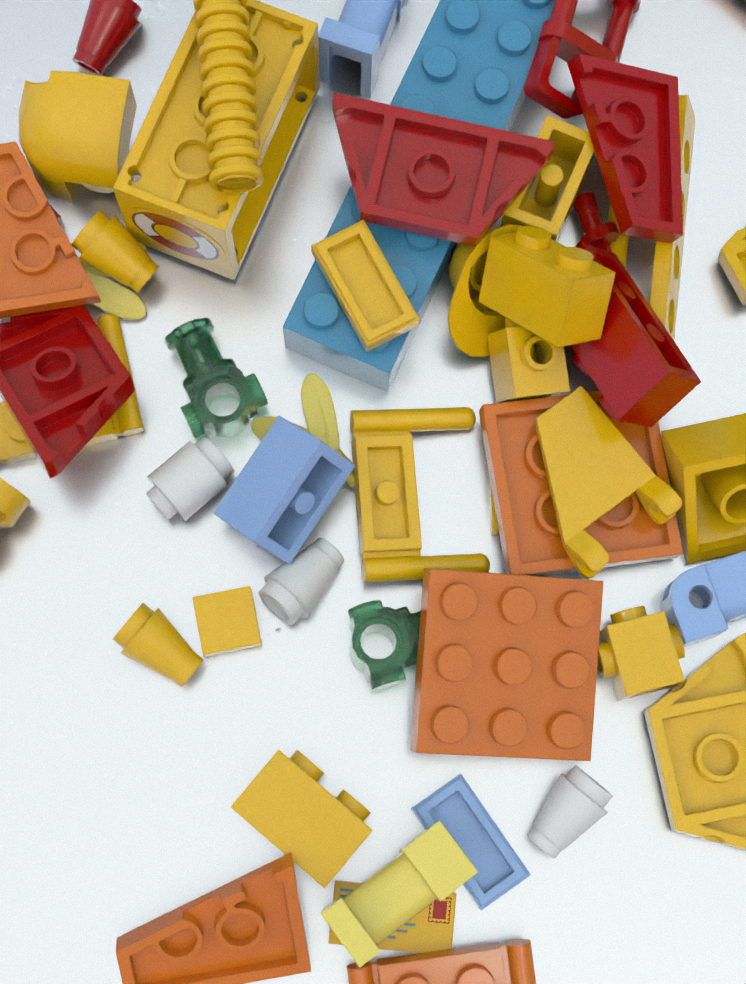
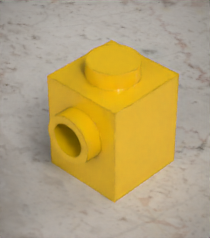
[487,318,570,403]
[597,606,685,701]

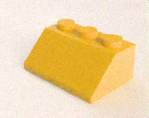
[661,413,746,564]

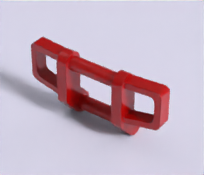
[524,0,641,119]

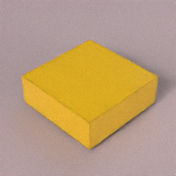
[192,586,262,657]

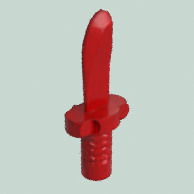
[573,192,620,252]

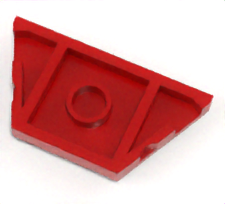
[332,93,555,246]
[0,305,135,479]

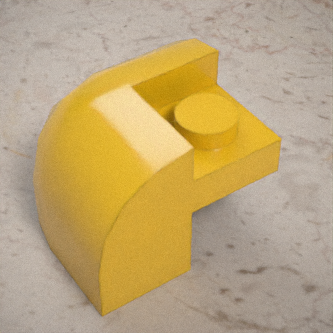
[19,70,137,203]

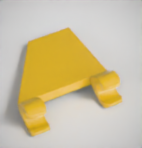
[535,386,682,579]

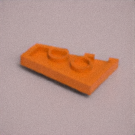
[0,141,101,318]
[116,852,312,984]

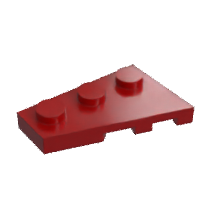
[567,53,683,244]

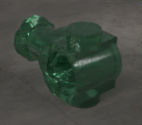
[164,318,268,439]
[348,600,421,691]

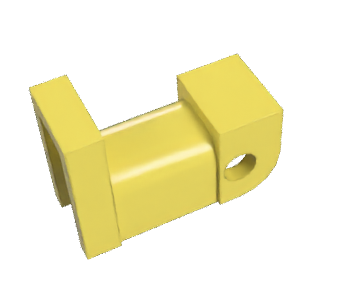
[320,820,478,967]

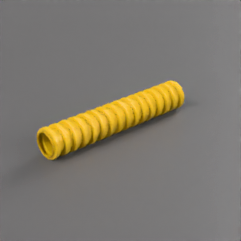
[193,0,264,194]

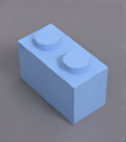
[213,415,355,565]

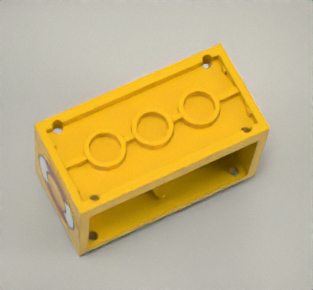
[113,0,320,280]

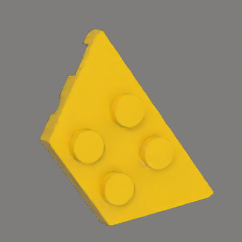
[644,633,746,851]

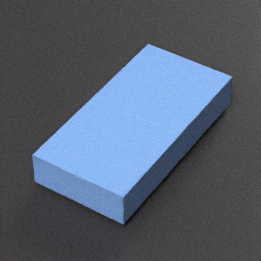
[411,774,531,911]

